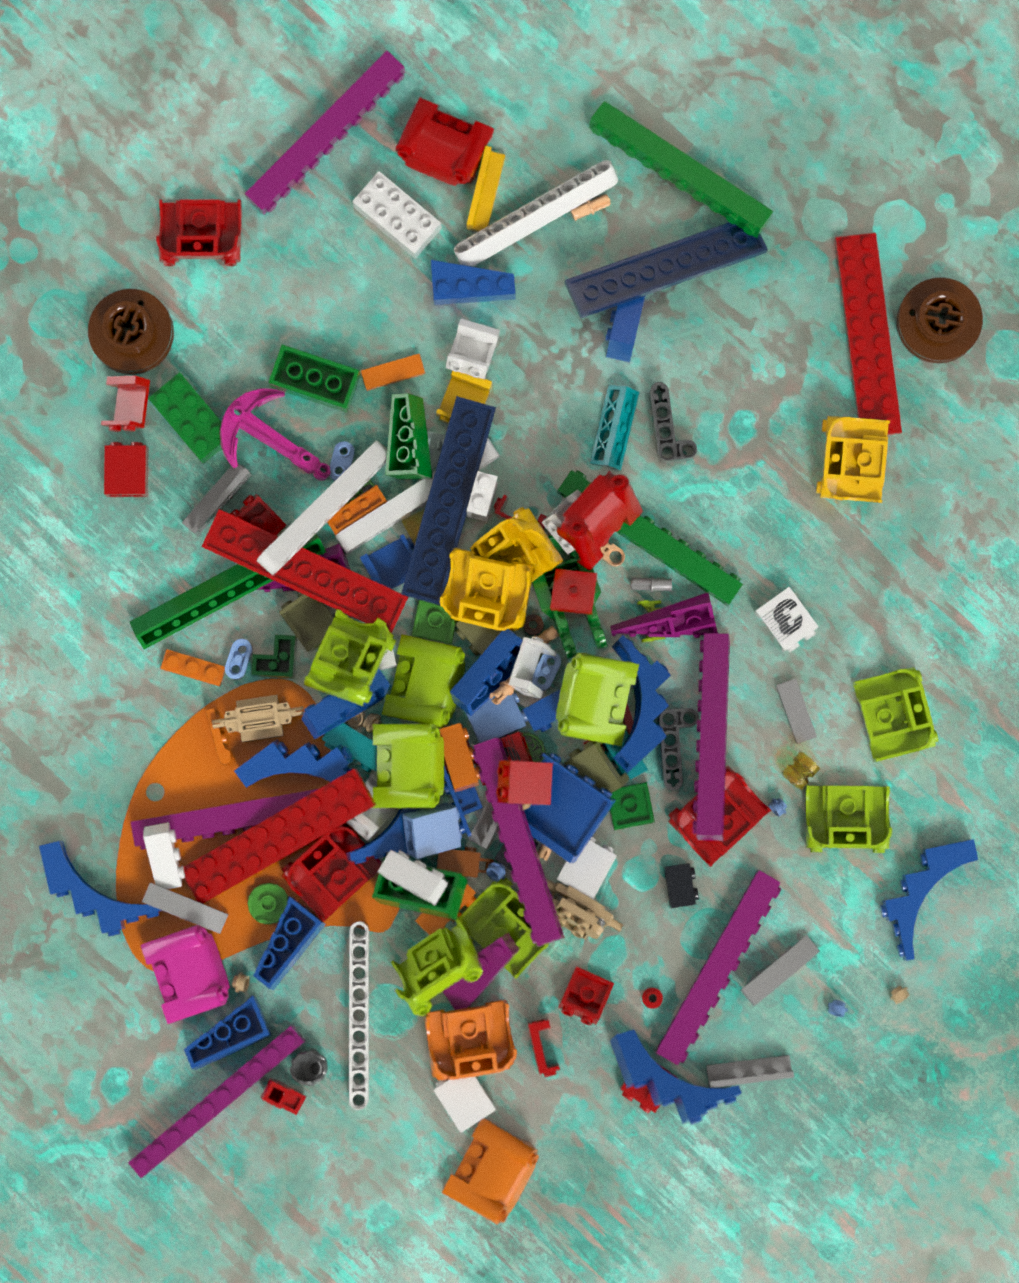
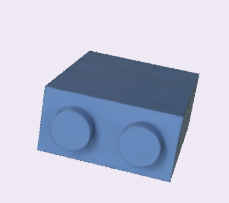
[466,691,528,743]
[403,803,462,859]

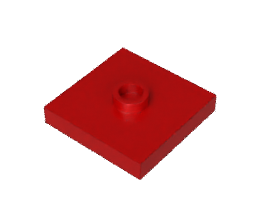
[550,569,597,615]

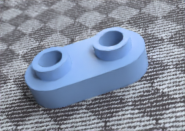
[330,441,355,481]
[225,639,253,680]
[532,653,561,691]

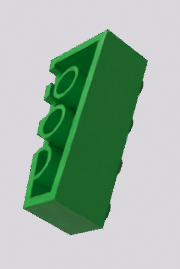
[385,393,433,480]

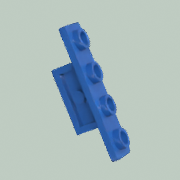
[444,766,483,837]

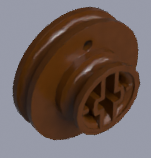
[896,277,983,364]
[88,289,174,375]

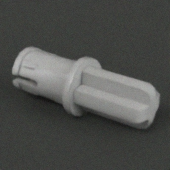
[630,576,672,593]

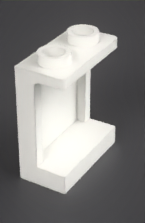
[445,319,500,379]
[542,490,581,554]
[556,837,617,899]
[434,1077,496,1133]

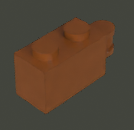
[437,847,495,878]

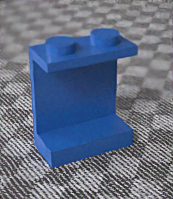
[360,534,414,589]

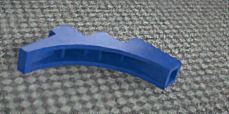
[612,635,671,773]
[234,739,353,788]
[346,808,424,864]
[880,839,978,961]
[39,841,162,937]
[610,1030,742,1125]

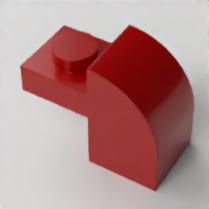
[260,1078,306,1115]

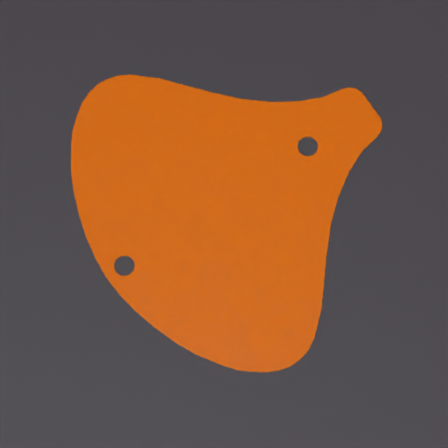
[116,678,400,971]

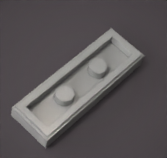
[776,679,817,744]

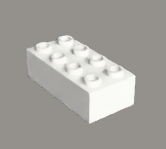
[352,171,442,259]

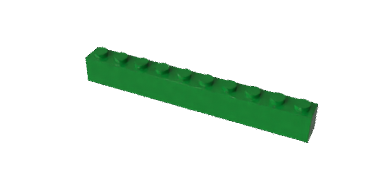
[588,101,774,238]
[557,470,743,606]
[130,533,326,649]

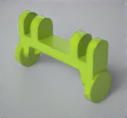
[637,600,666,643]

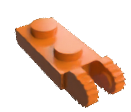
[206,708,231,766]

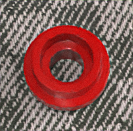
[642,988,663,1009]

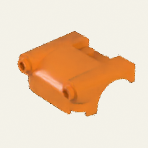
[424,999,517,1080]
[442,1118,539,1225]

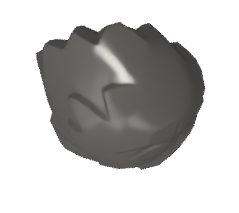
[289,1049,328,1086]

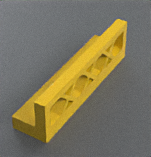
[467,146,505,232]

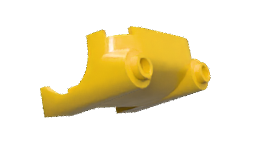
[816,416,890,503]
[470,507,564,583]
[440,548,534,631]

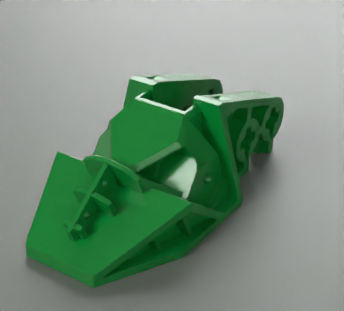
[532,535,607,659]

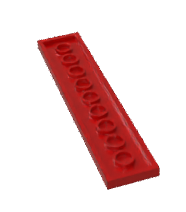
[835,233,902,435]
[201,509,408,633]
[184,768,376,904]

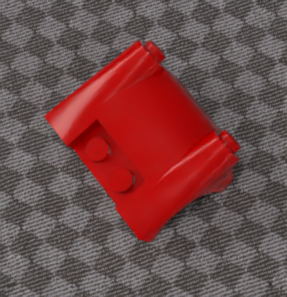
[395,97,494,186]
[156,199,242,266]
[557,471,643,571]
[668,765,771,867]
[281,823,382,922]

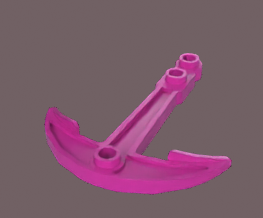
[219,388,331,481]

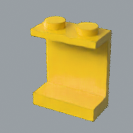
[436,371,492,424]

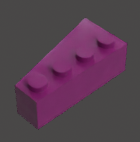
[442,933,520,1010]

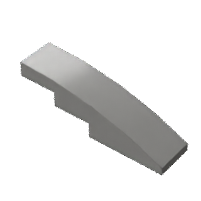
[142,883,228,934]
[741,935,820,1006]

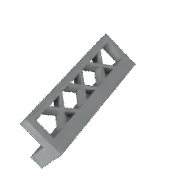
[182,462,252,536]
[468,801,499,849]
[706,1055,794,1088]

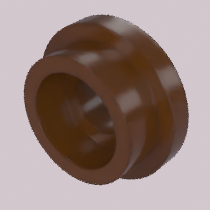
[523,614,544,635]

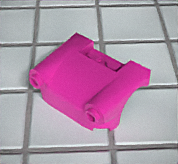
[140,925,230,1024]

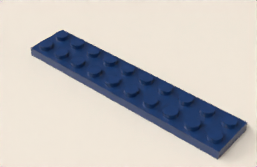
[564,222,768,318]
[401,396,496,606]

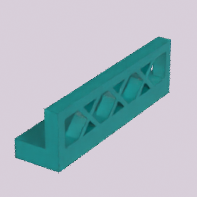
[590,385,639,471]

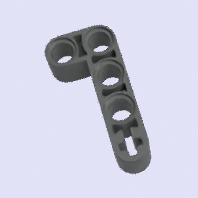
[649,382,697,464]
[658,708,699,791]

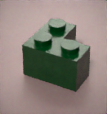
[251,634,297,679]

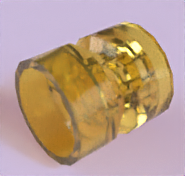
[781,751,820,791]

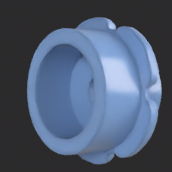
[768,798,787,817]
[486,862,506,882]
[828,1000,848,1017]

